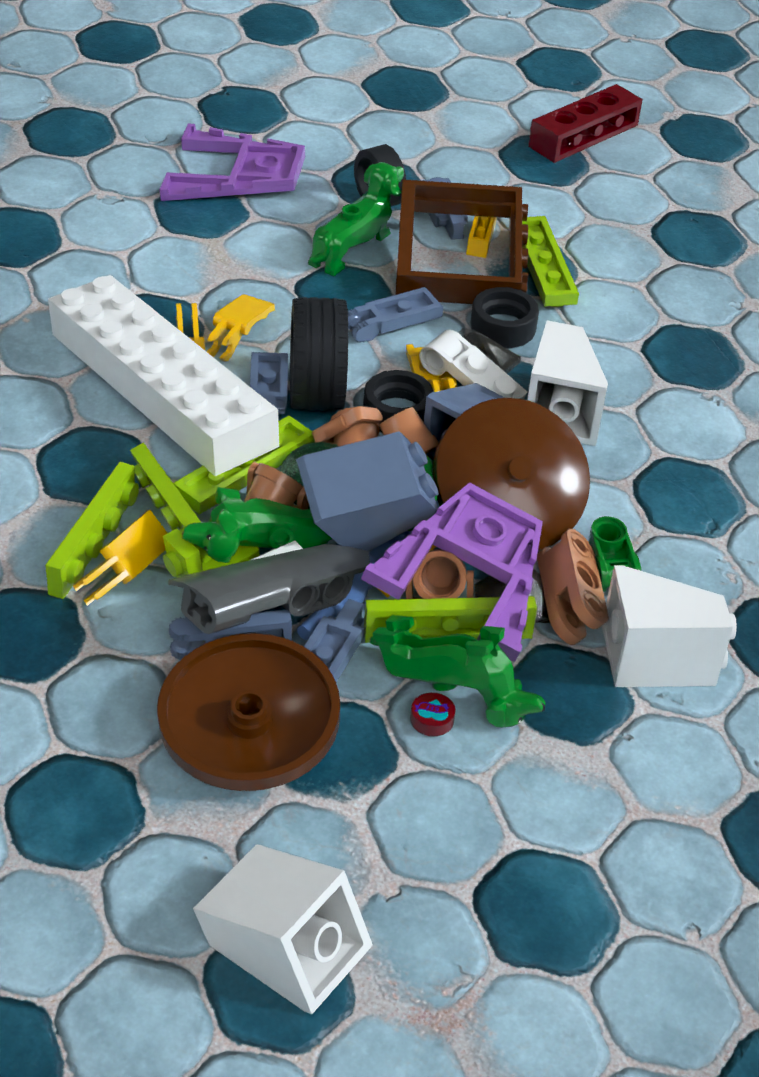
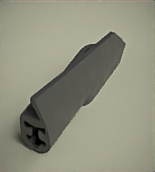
[168,544,370,634]

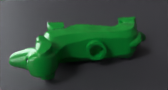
[308,162,404,277]
[182,487,332,563]
[370,615,546,728]

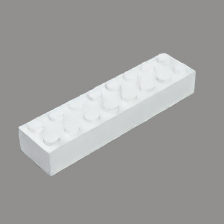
[48,275,279,476]

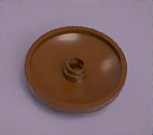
[432,398,590,552]
[157,633,340,791]

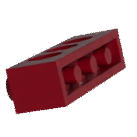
[528,84,643,163]

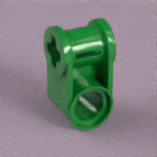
[588,516,641,592]

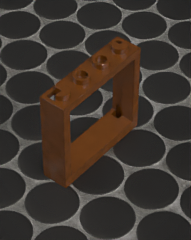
[395,180,528,304]

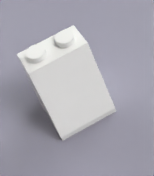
[527,320,608,446]
[602,565,737,687]
[193,844,373,1014]

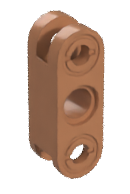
[537,529,609,645]

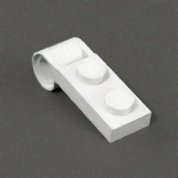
[419,330,527,399]

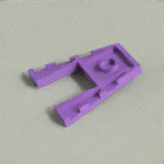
[159,123,305,201]
[361,483,543,663]

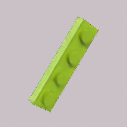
[522,216,579,307]
[173,415,315,514]
[130,442,212,564]
[45,462,139,599]
[364,596,537,643]

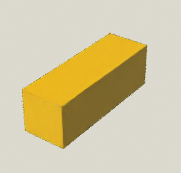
[466,216,497,258]

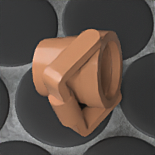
[312,406,383,448]
[379,407,439,454]
[244,462,309,510]
[406,549,474,599]

